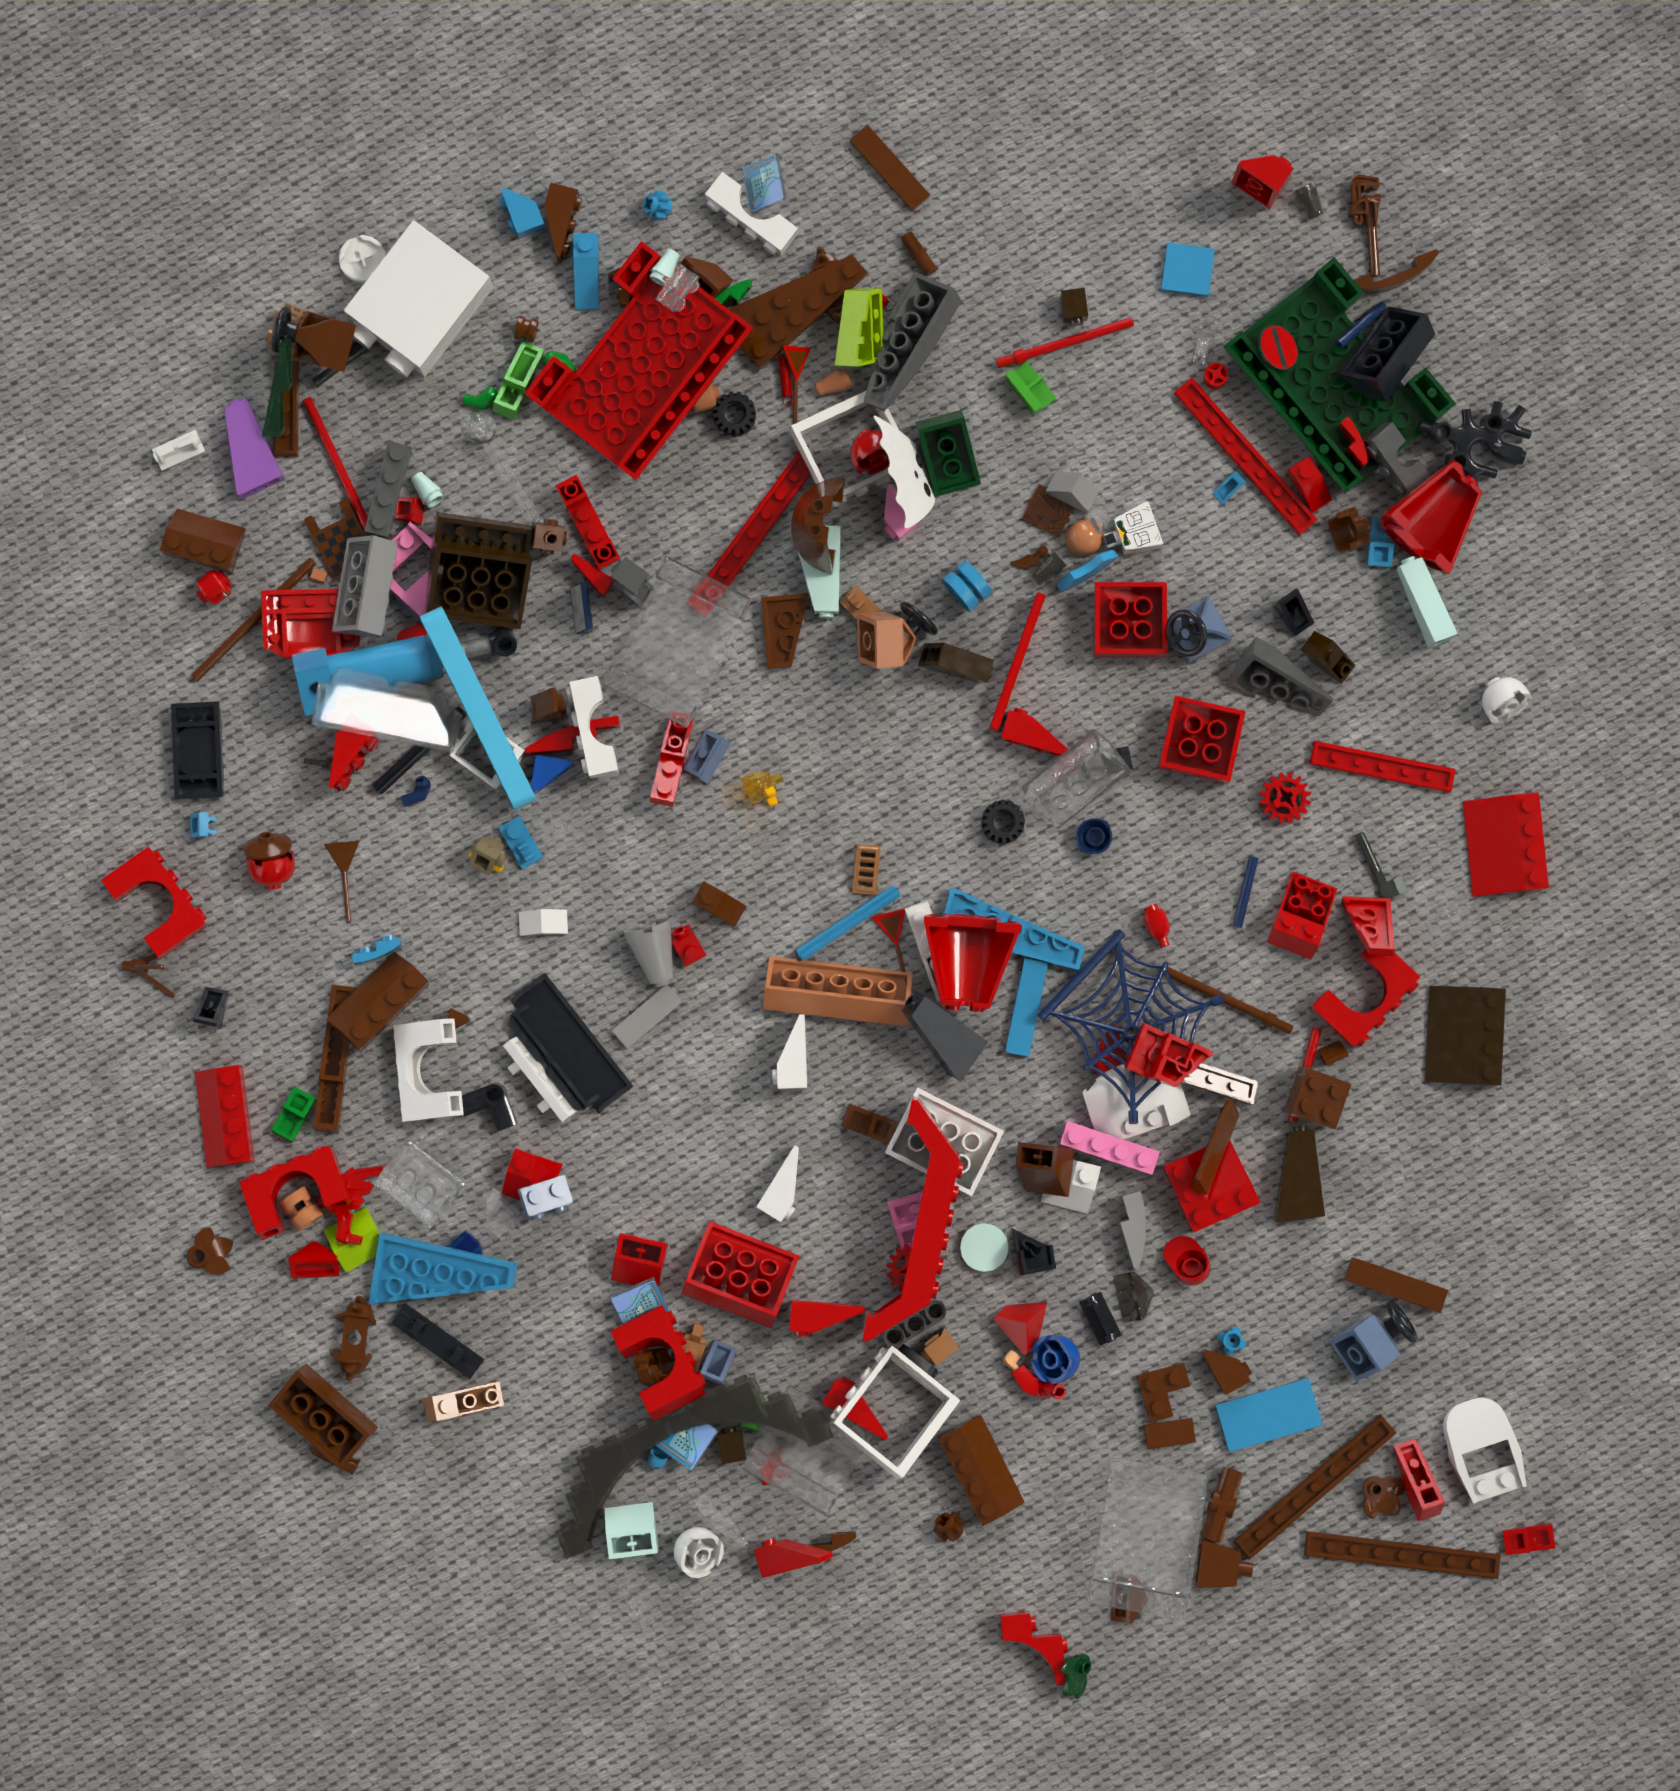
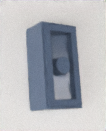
[683,729,731,784]

